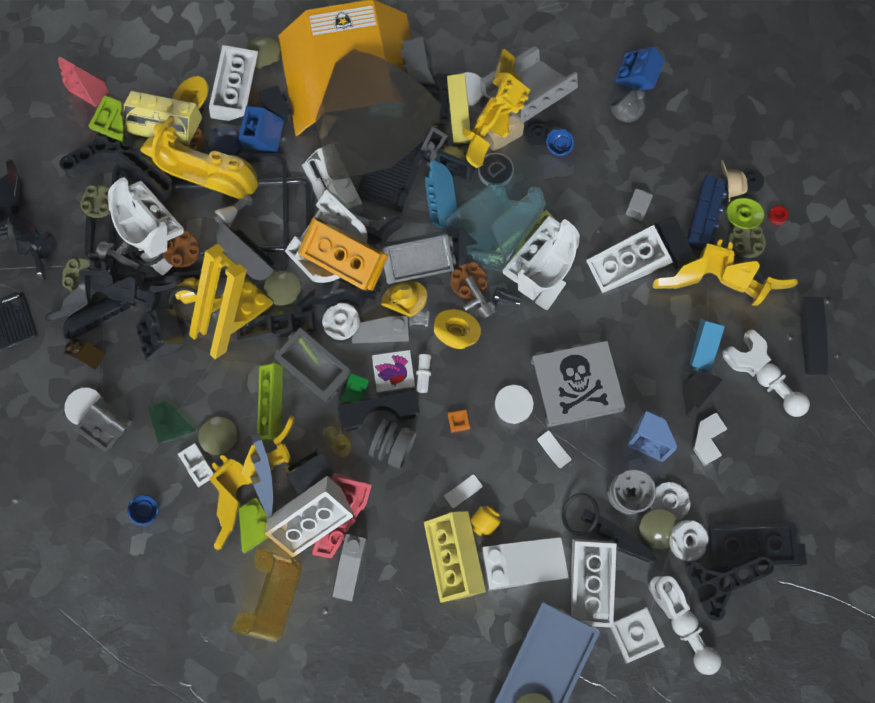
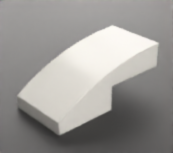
[178,443,214,487]

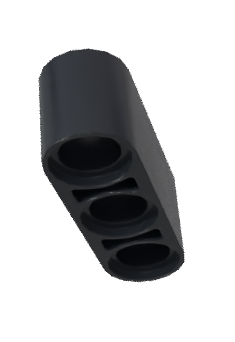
[655,216,696,270]

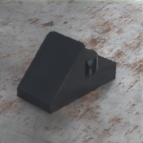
[420,126,448,166]
[449,224,478,265]

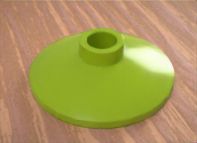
[726,198,764,229]

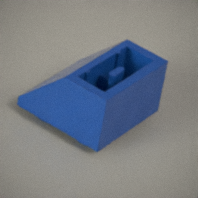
[614,46,665,90]
[239,106,285,153]

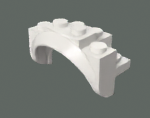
[108,177,184,258]
[503,216,580,300]

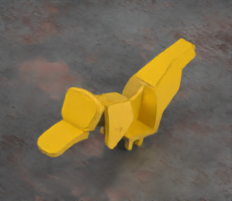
[462,49,530,168]
[652,239,798,306]
[209,415,295,550]

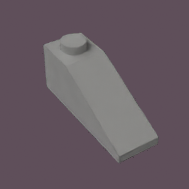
[352,316,409,344]
[332,534,368,602]

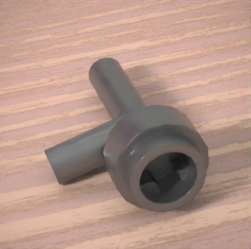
[96,240,140,271]
[463,276,496,319]

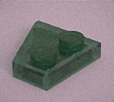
[148,401,196,444]

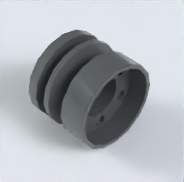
[369,418,417,469]

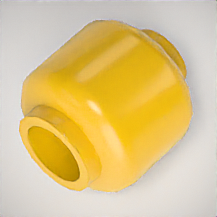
[175,277,200,304]
[471,505,500,536]

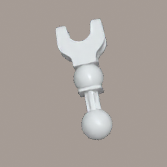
[722,330,810,417]
[648,576,721,675]

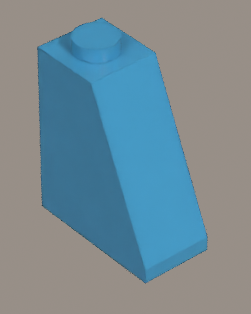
[690,318,725,372]

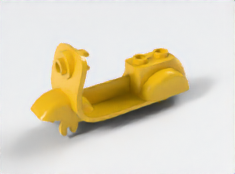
[140,116,258,199]

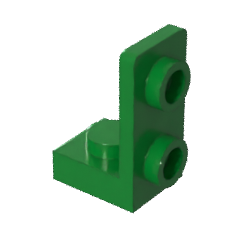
[337,374,369,415]

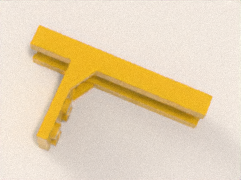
[189,244,273,359]

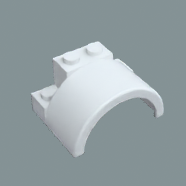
[285,190,367,283]

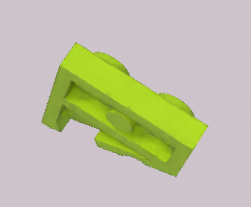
[89,95,124,142]
[239,498,269,553]

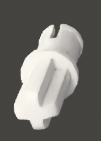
[416,354,431,393]

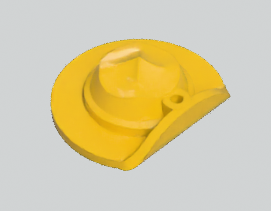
[172,76,209,109]
[381,281,428,317]
[434,309,481,349]

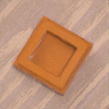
[447,409,470,433]

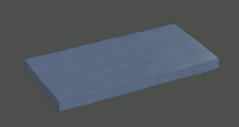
[494,601,600,703]

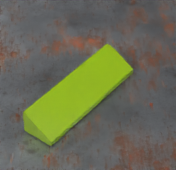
[257,363,283,441]

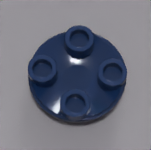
[206,126,242,155]

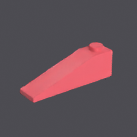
[58,57,109,107]
[311,472,372,558]

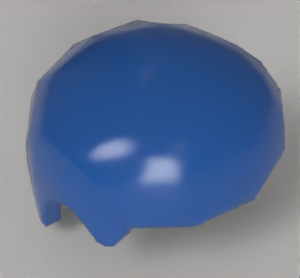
[546,129,575,156]
[127,495,159,526]

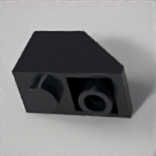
[258,85,294,124]

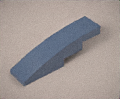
[250,433,273,518]

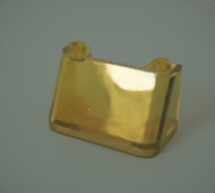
[231,547,302,642]

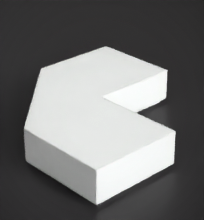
[693,413,727,466]

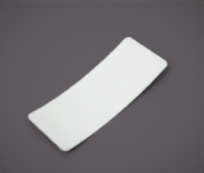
[141,252,172,275]
[535,280,566,310]
[537,431,572,468]
[444,475,483,508]

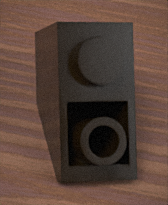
[63,338,106,370]

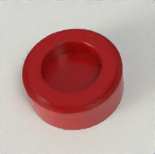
[768,205,788,225]

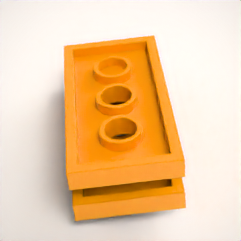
[298,217,389,290]

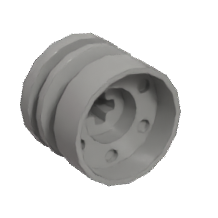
[607,470,656,515]

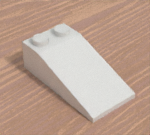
[586,225,673,293]
[482,537,569,591]
[571,538,617,628]

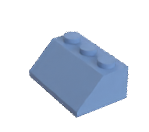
[627,411,677,462]

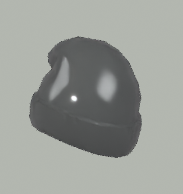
[609,90,646,123]

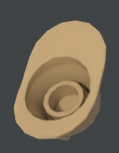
[721,160,748,202]

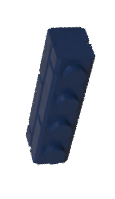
[687,175,728,251]

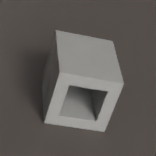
[625,189,653,221]

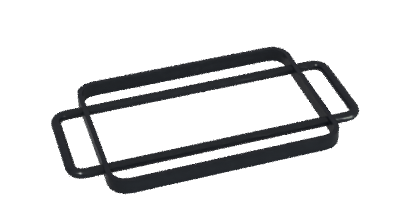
[84,153,313,281]

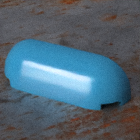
[425,160,458,229]

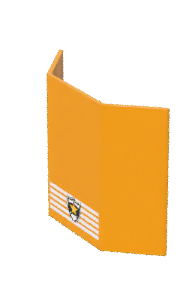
[278,0,423,136]

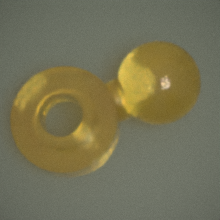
[323,425,352,457]

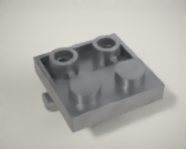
[74,398,132,453]

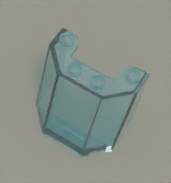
[445,183,546,271]

